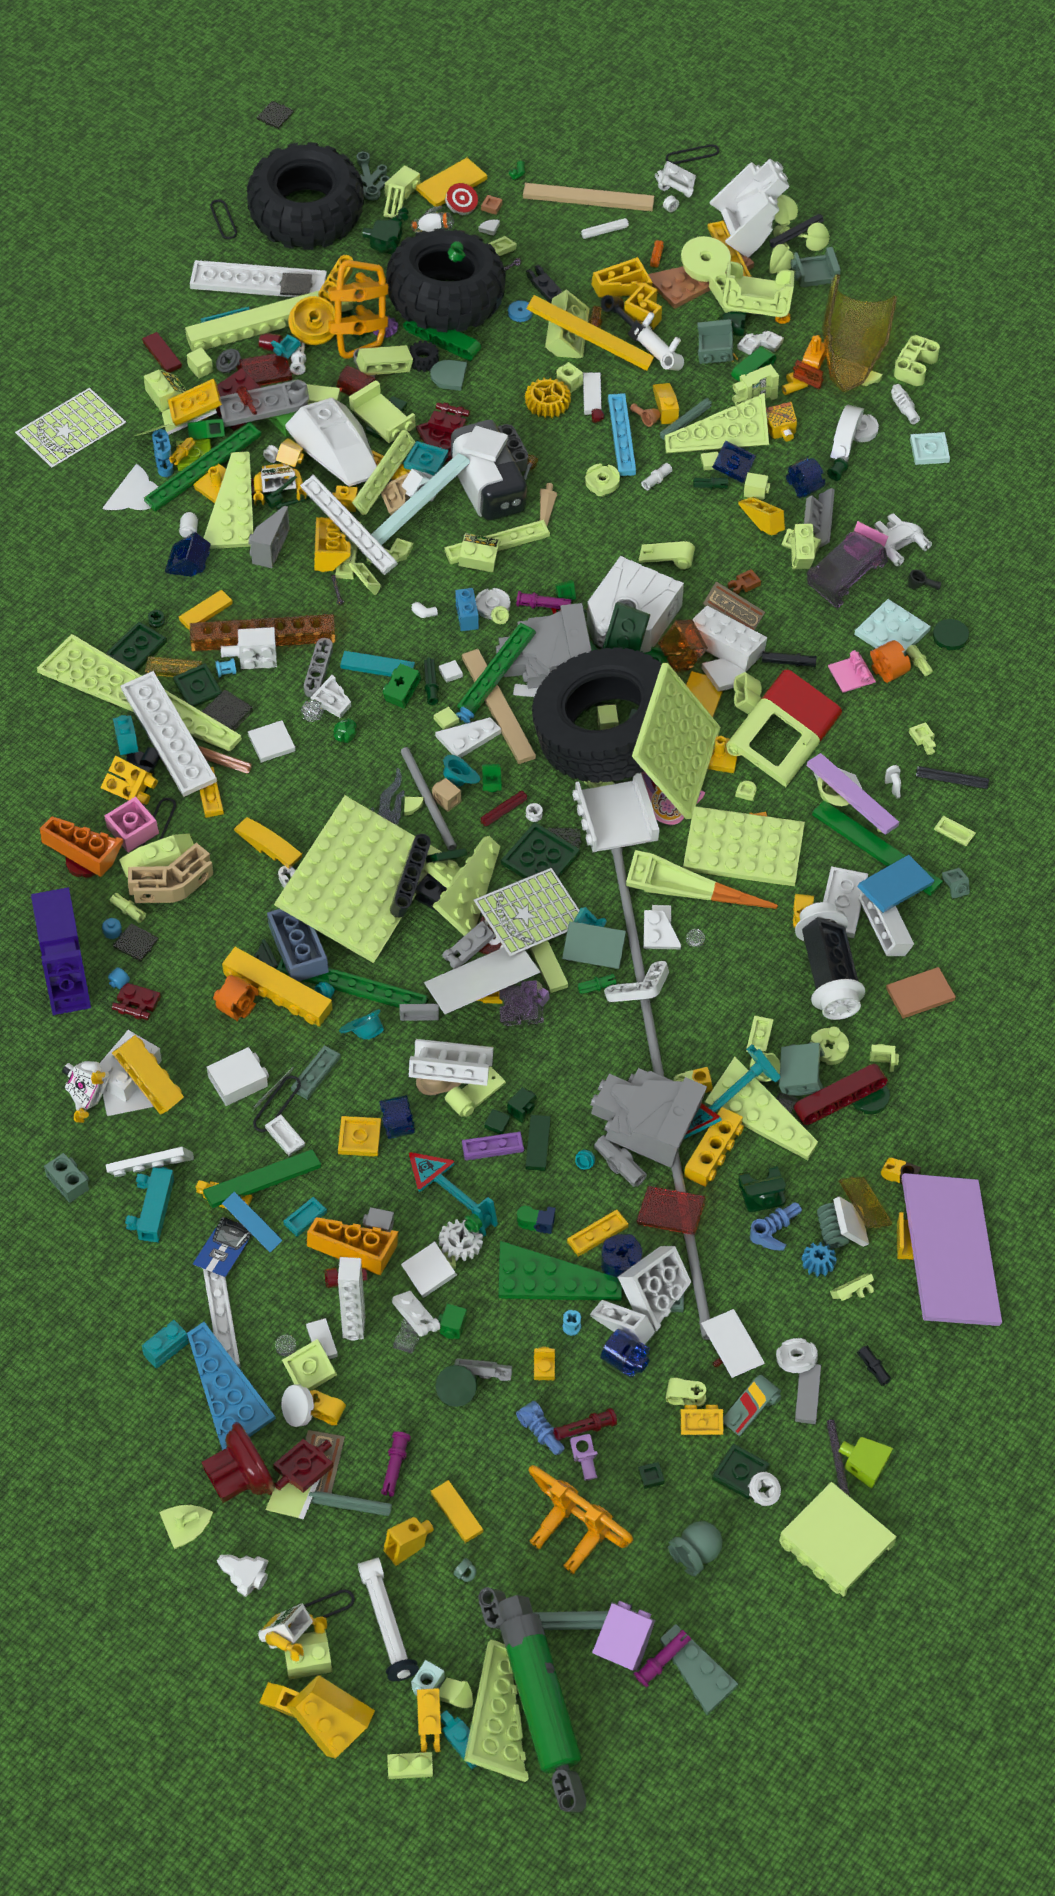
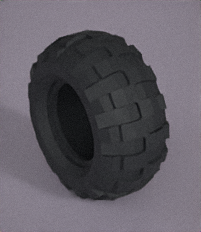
[247,142,364,250]
[386,228,506,332]

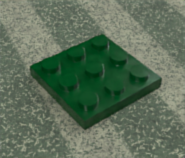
[501,822,580,879]

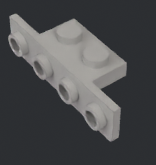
[804,488,835,548]

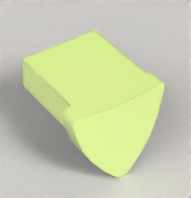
[439,1678,473,1708]

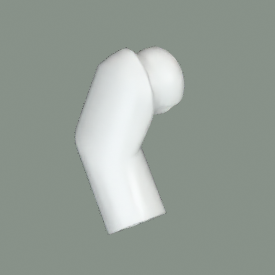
[412,602,438,618]

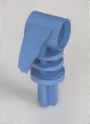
[750,1202,802,1250]
[516,1401,565,1455]

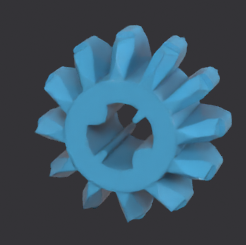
[801,1242,837,1277]

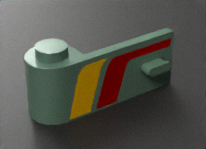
[723,1375,781,1437]

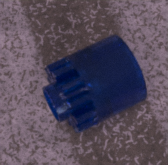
[600,1329,650,1378]

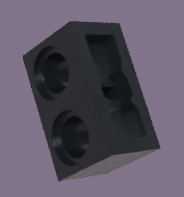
[415,874,447,913]

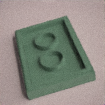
[562,921,626,969]

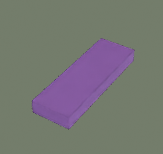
[462,1132,524,1161]

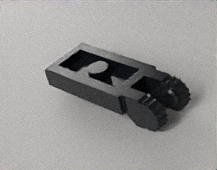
[526,265,563,303]

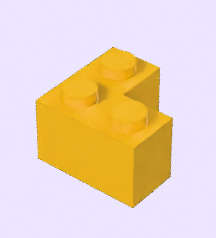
[624,283,662,328]

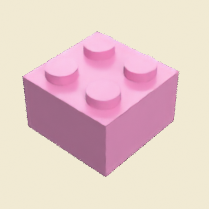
[104,796,159,852]

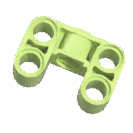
[894,335,940,386]

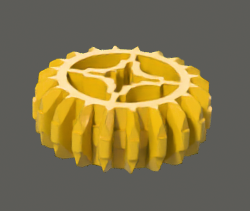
[525,377,571,418]

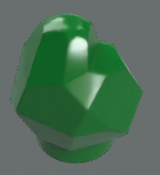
[333,718,357,743]

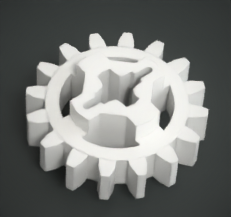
[438,1219,483,1261]

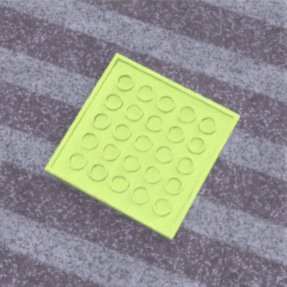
[632,663,721,819]

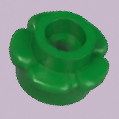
[464,1214,483,1233]

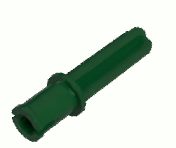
[424,657,439,705]

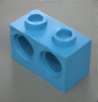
[455,588,479,631]

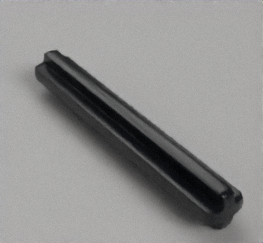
[769,214,824,248]
[916,766,989,789]

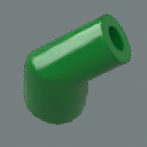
[509,161,525,180]

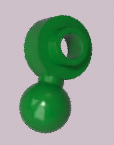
[447,241,465,262]

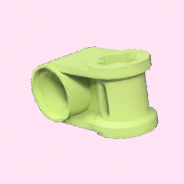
[665,1378,706,1407]

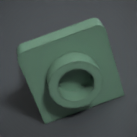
[942,868,970,899]

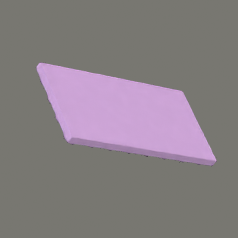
[902,1173,1002,1326]

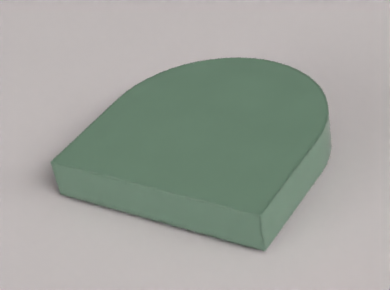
[431,360,467,391]

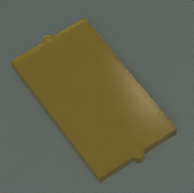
[839,1176,893,1229]

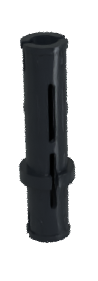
[762,651,817,668]

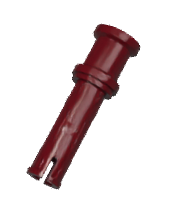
[554,1408,617,1441]

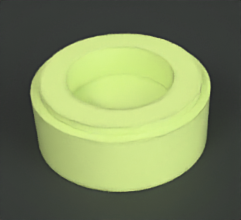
[491,606,509,624]

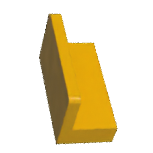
[897,1212,914,1260]

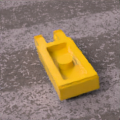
[417,1688,441,1753]

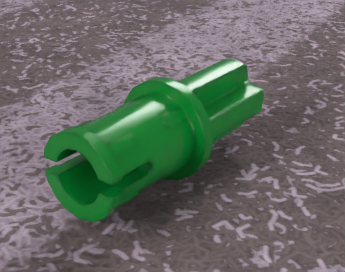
[578,974,617,994]

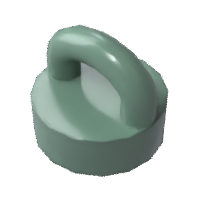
[453,1558,476,1582]

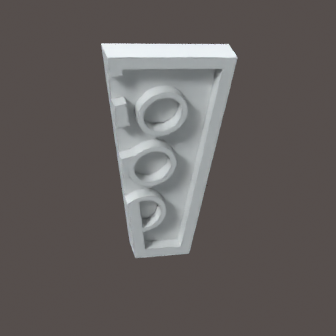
[106,1147,194,1177]

